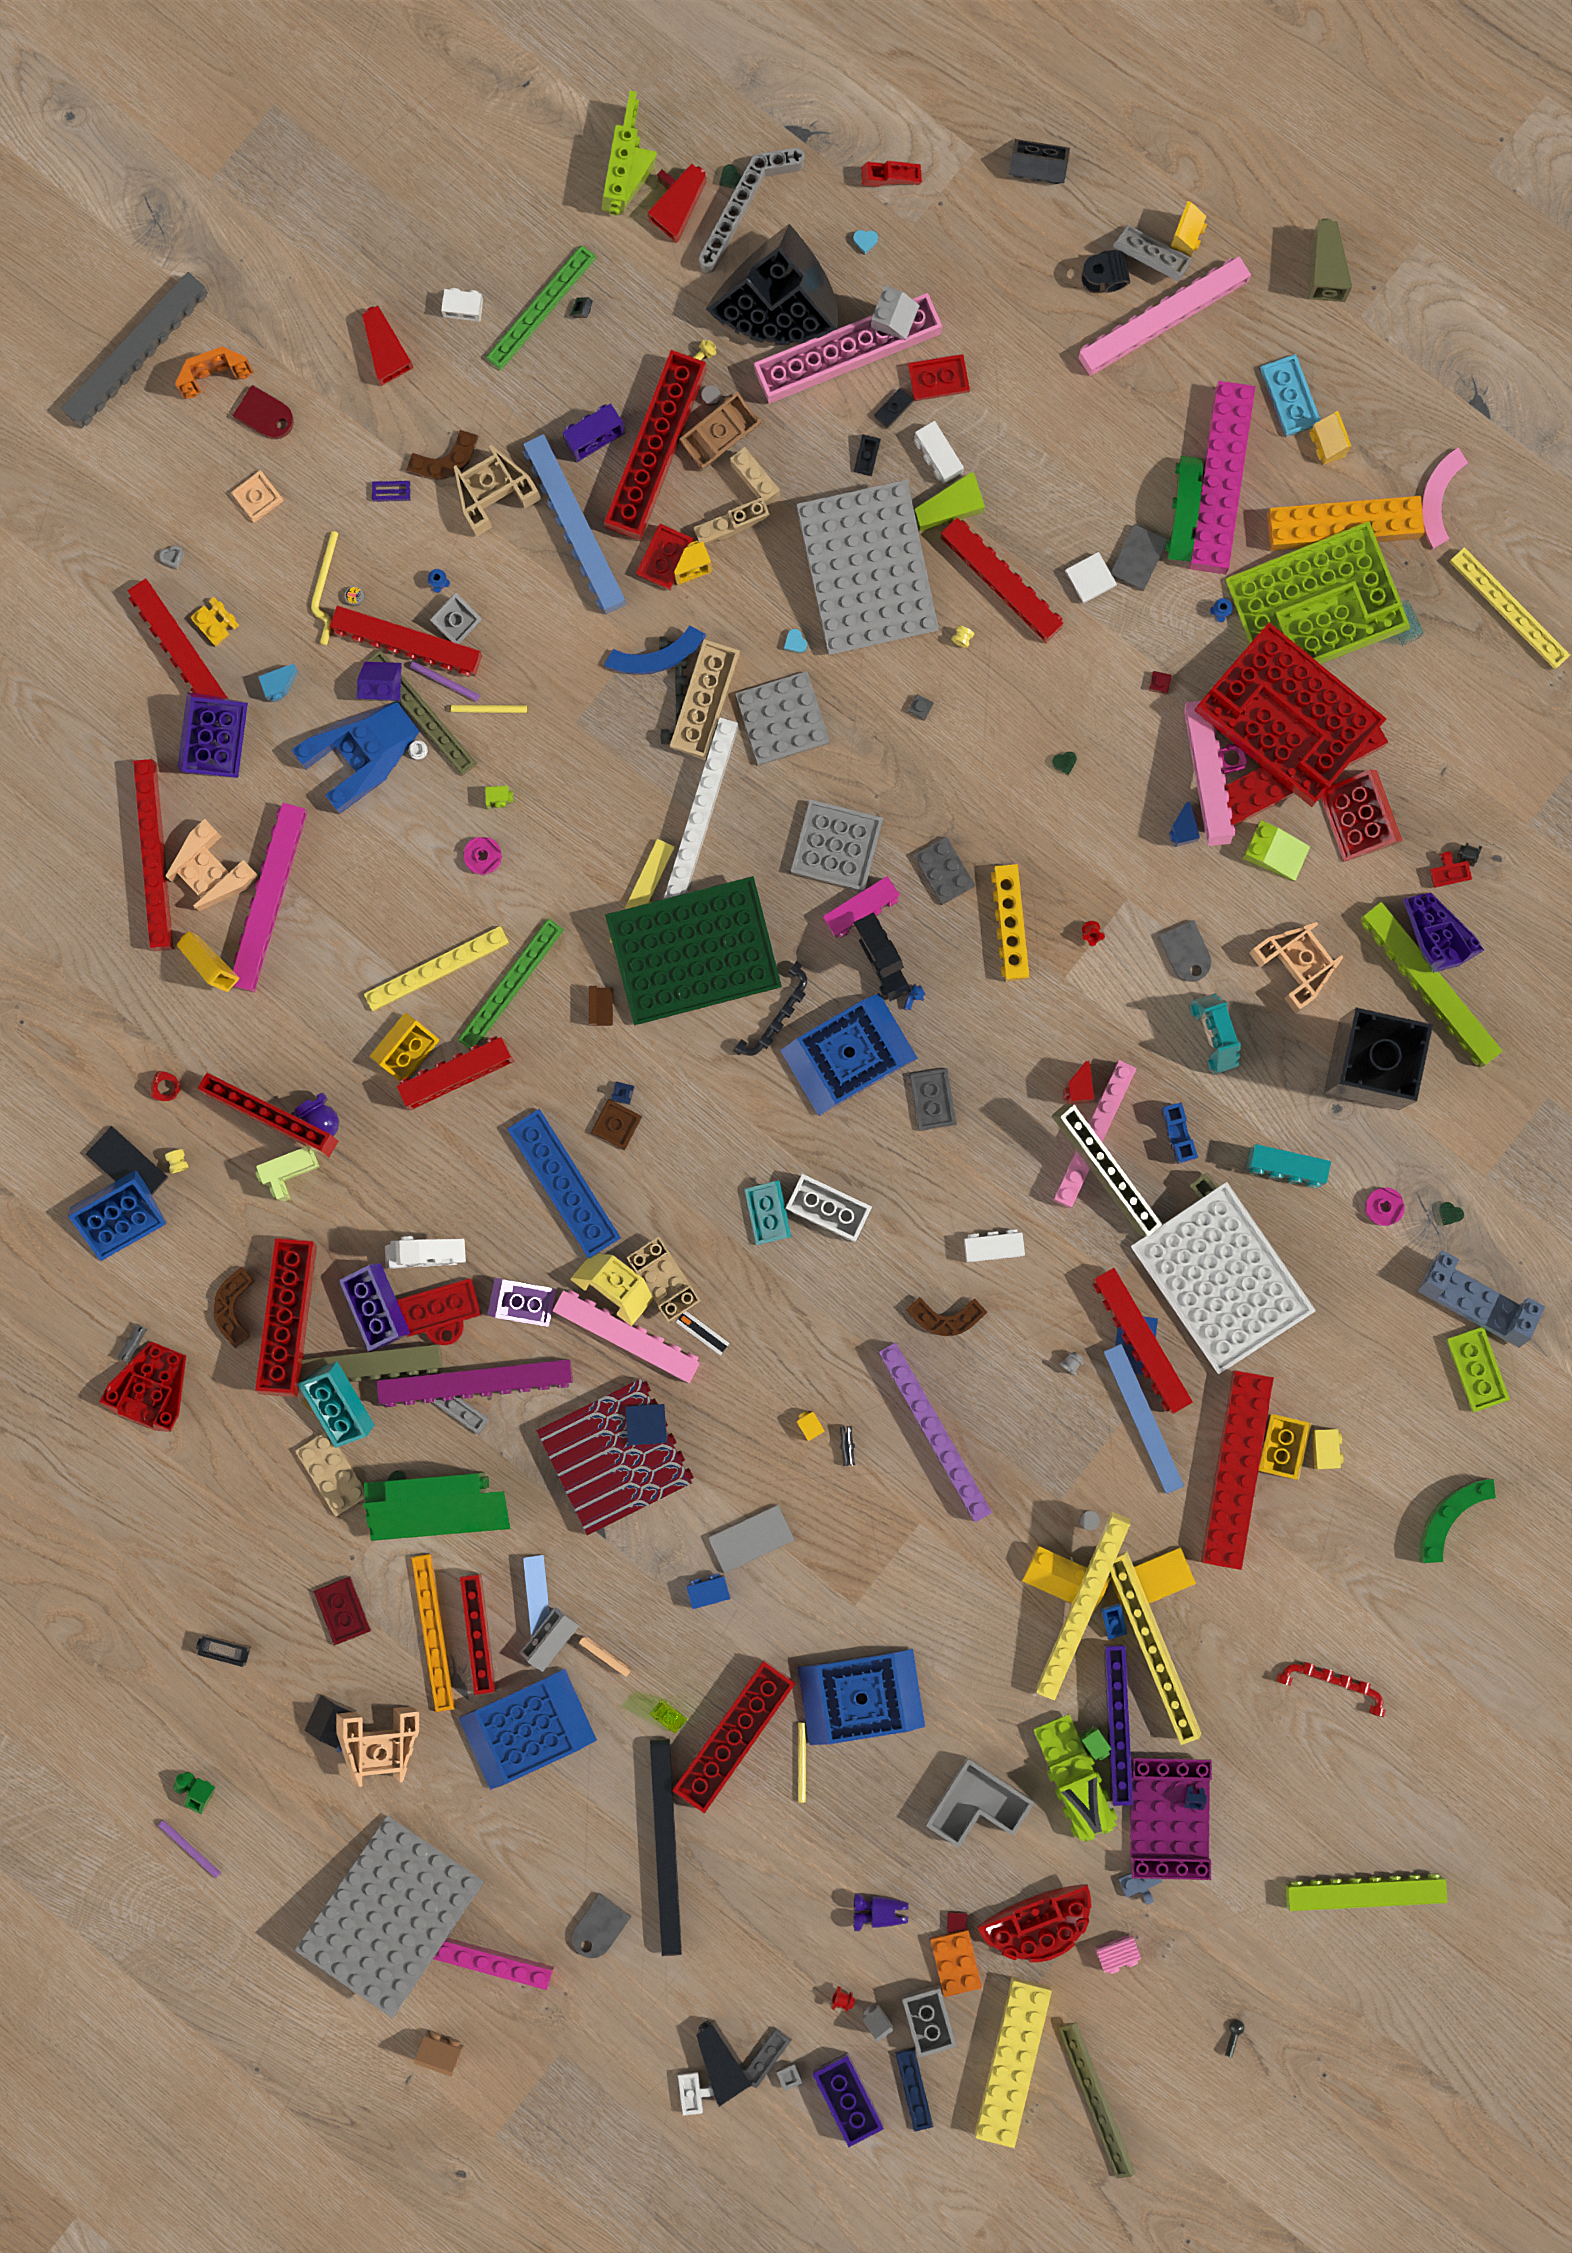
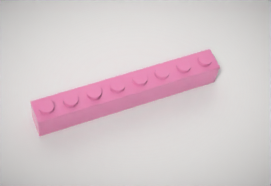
[1184,701,1235,846]
[1053,1060,1137,1209]
[553,1289,700,1383]

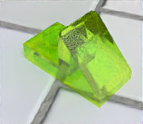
[649,1699,688,1734]

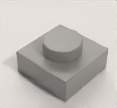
[776,2063,802,2091]

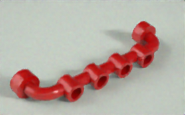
[1276,1662,1386,1718]

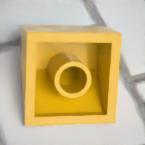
[1171,201,1207,257]
[1310,411,1351,465]
[674,541,712,586]

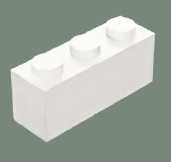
[914,421,964,485]
[964,1230,1025,1263]

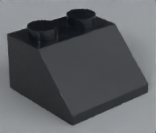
[304,1694,356,1749]

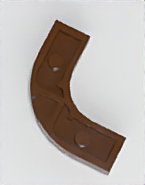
[406,430,479,480]
[213,1267,255,1349]
[906,1297,988,1336]

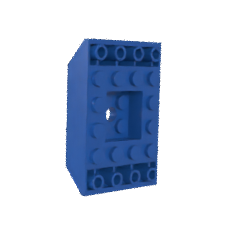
[780,993,918,1116]
[797,1649,925,1745]

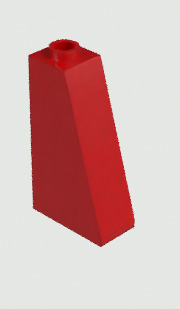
[648,164,706,243]
[362,305,413,386]

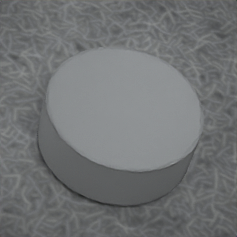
[701,385,720,406]
[1080,1511,1100,1530]

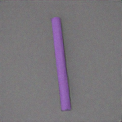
[410,661,480,702]
[158,1820,221,1878]

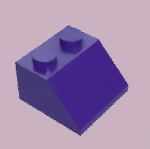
[357,661,402,701]

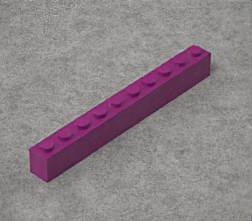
[377,1359,573,1408]

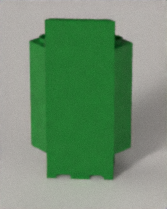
[363,1472,511,1541]

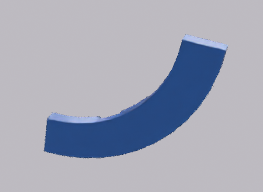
[604,625,707,675]

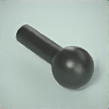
[1225,2019,1245,2058]

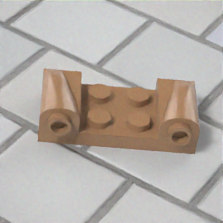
[679,392,761,471]

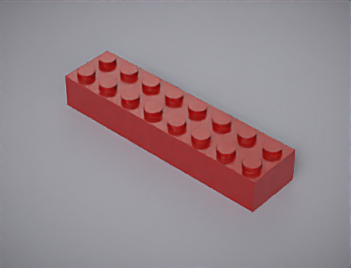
[255,1238,317,1398]
[672,1660,796,1814]

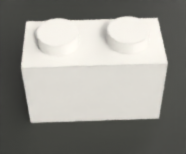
[441,288,483,322]

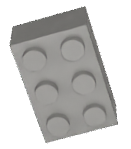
[902,1984,957,2058]

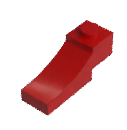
[861,160,922,187]

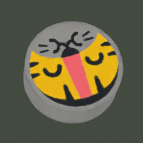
[345,586,364,606]

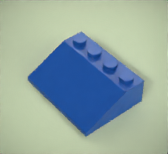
[68,1170,166,1261]

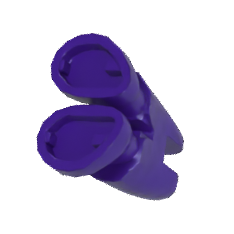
[853,1893,909,1931]

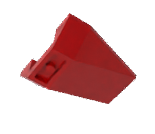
[99,1341,187,1432]

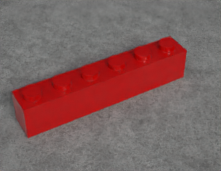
[460,1573,496,1695]

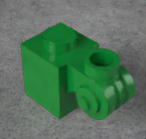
[173,1772,215,1814]

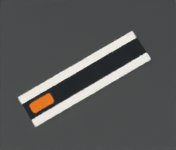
[676,1311,729,1356]

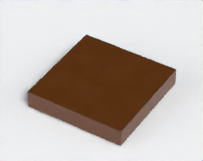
[591,1099,642,1150]

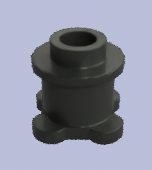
[1458,843,1482,867]

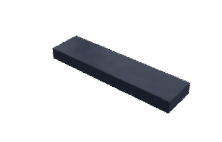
[895,2047,934,2132]

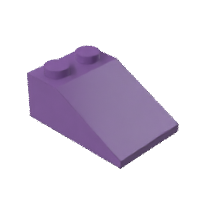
[488,1277,556,1327]

